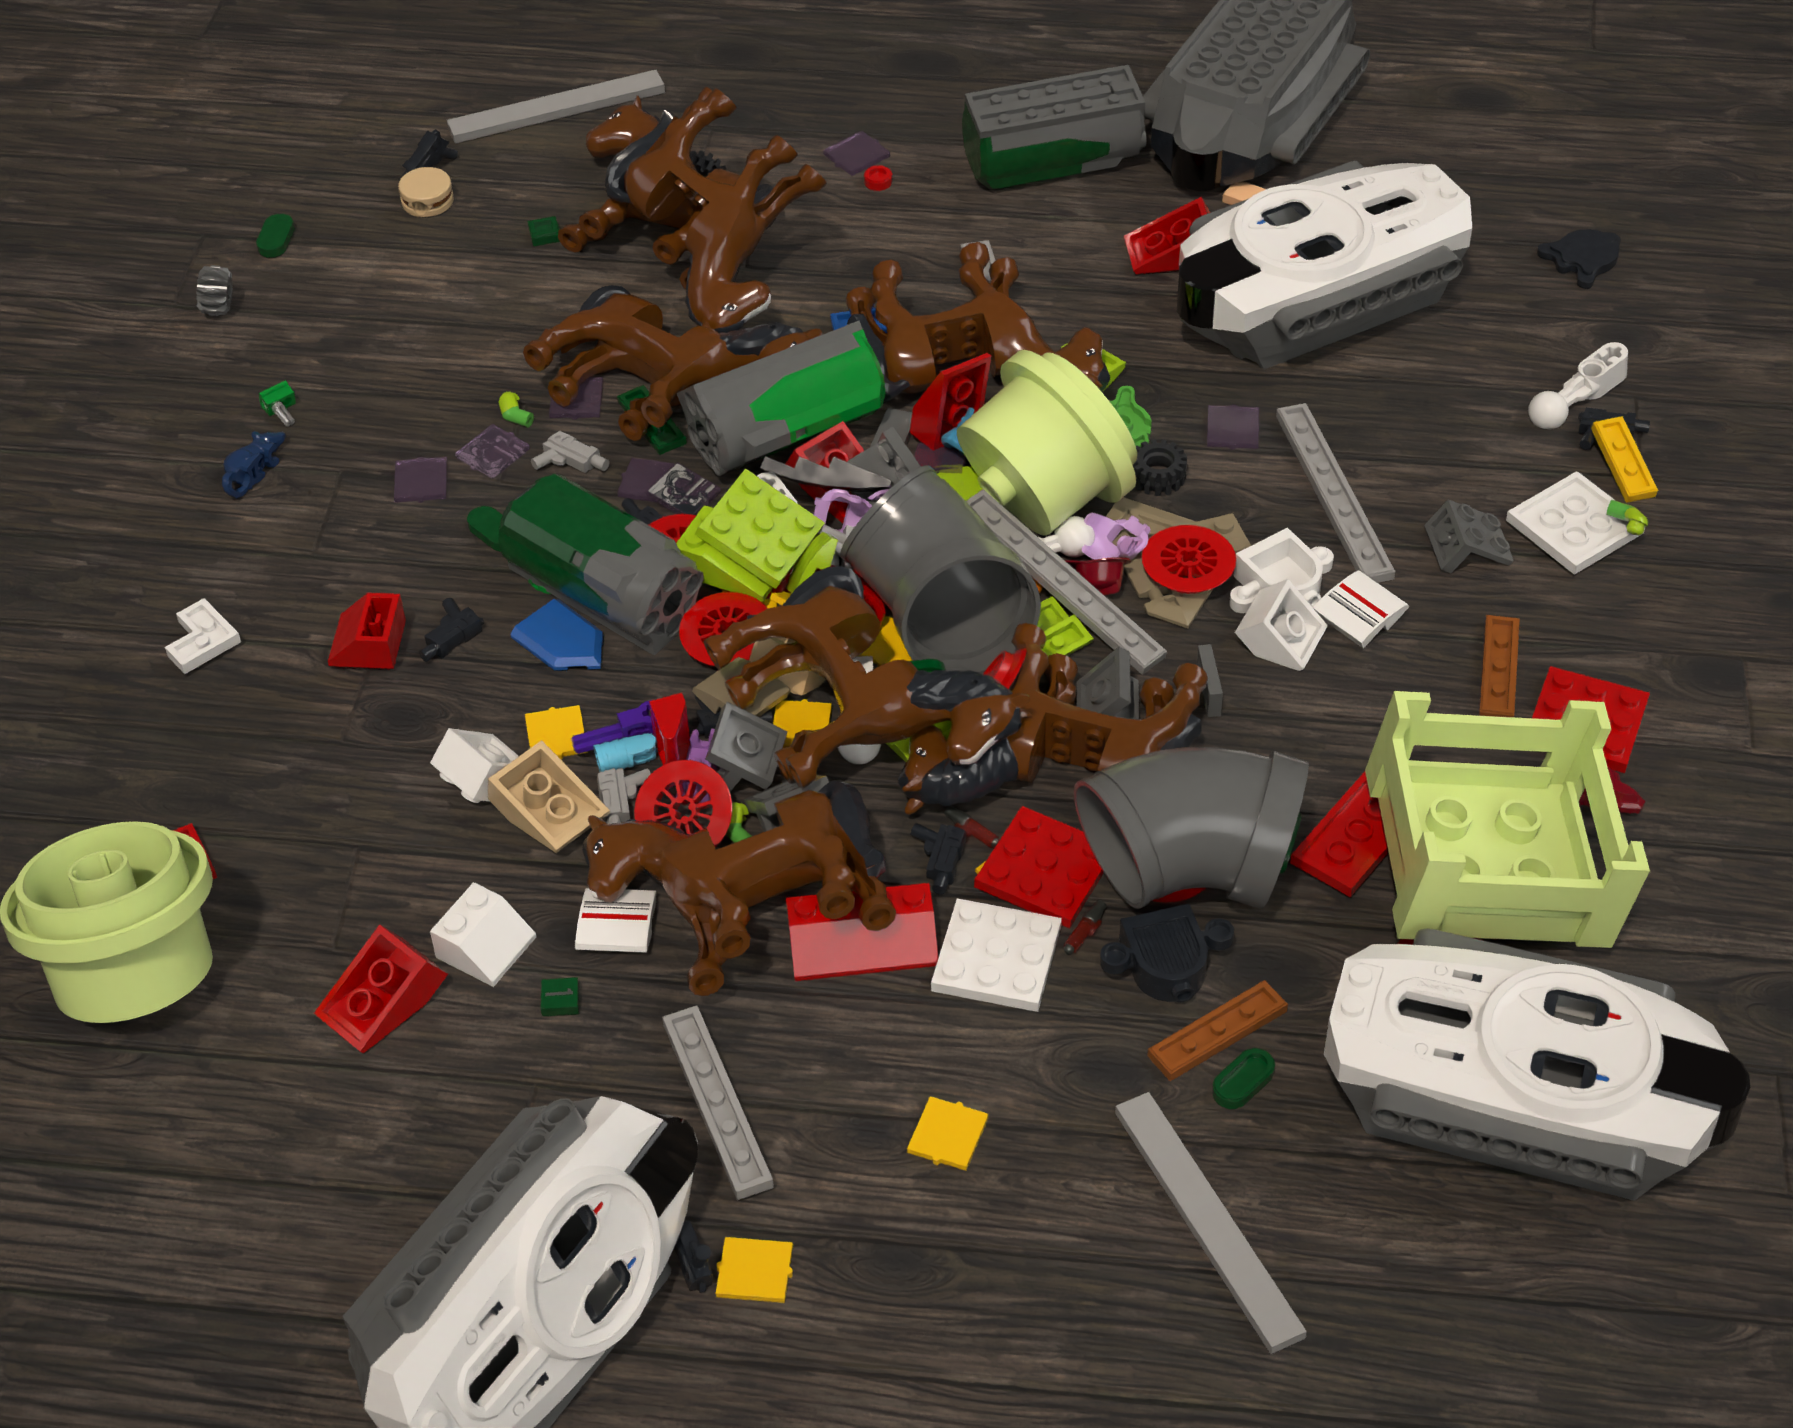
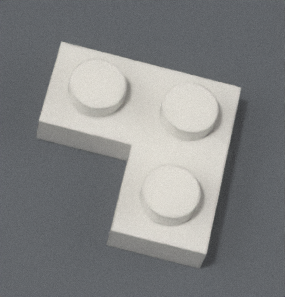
[165,598,241,674]

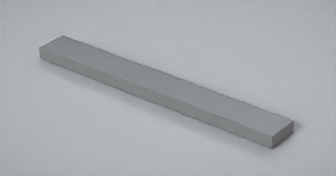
[447,70,665,143]
[1276,403,1395,583]
[966,489,1167,675]
[1115,1092,1307,1354]

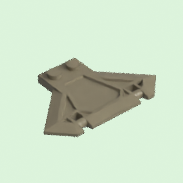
[1106,497,1251,629]

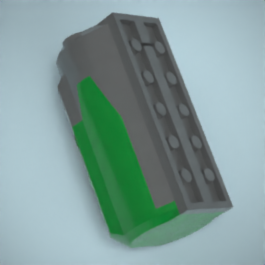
[676,321,886,476]

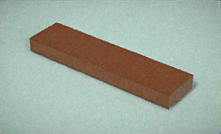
[1479,615,1520,718]
[1147,980,1288,1081]

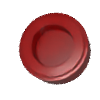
[864,165,892,191]

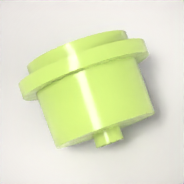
[957,350,1137,536]
[0,822,213,1023]

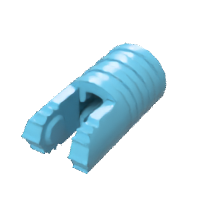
[593,733,657,772]

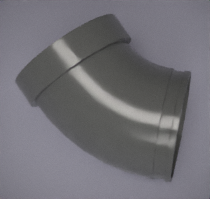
[840,465,1041,674]
[1074,747,1309,909]

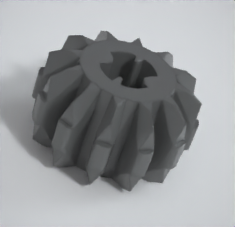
[196,265,233,316]

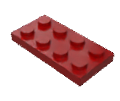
[1290,771,1389,897]

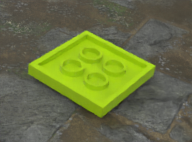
[695,469,825,589]

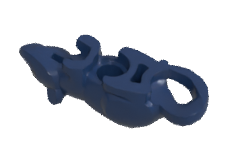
[222,431,286,498]

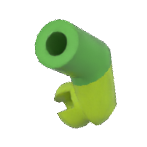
[499,392,534,427]
[1606,500,1648,536]
[725,802,752,843]

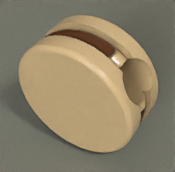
[398,167,454,217]

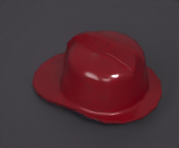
[1064,557,1131,596]

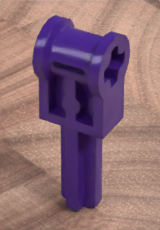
[571,700,653,754]

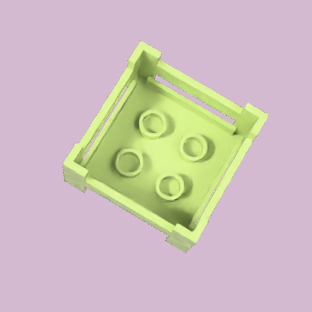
[1365,691,1650,948]

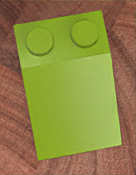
[676,505,773,602]

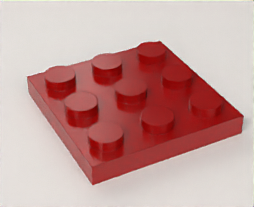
[1532,666,1650,773]
[974,806,1104,929]

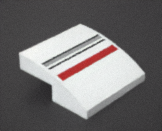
[1313,570,1409,649]
[575,888,657,952]

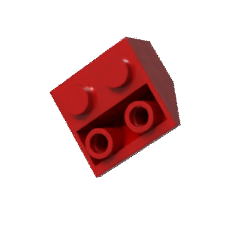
[328,593,406,669]

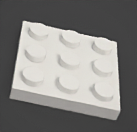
[1506,471,1645,575]
[931,898,1062,1012]

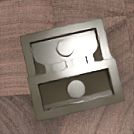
[692,657,790,717]

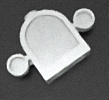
[1230,528,1334,613]

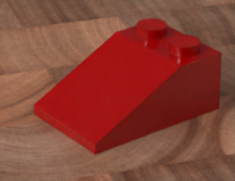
[1124,197,1211,274]
[910,353,991,451]
[785,421,865,524]
[314,924,448,1053]

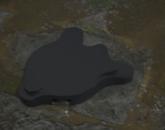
[1537,229,1621,289]

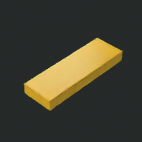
[1591,416,1658,503]

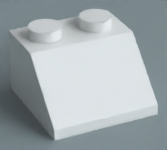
[1235,579,1328,671]
[430,728,519,803]
[430,882,536,987]

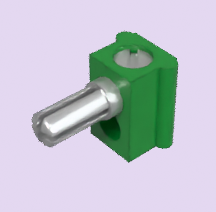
[258,380,296,427]

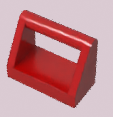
[649,693,691,766]

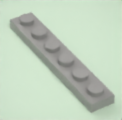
[662,1005,774,1200]

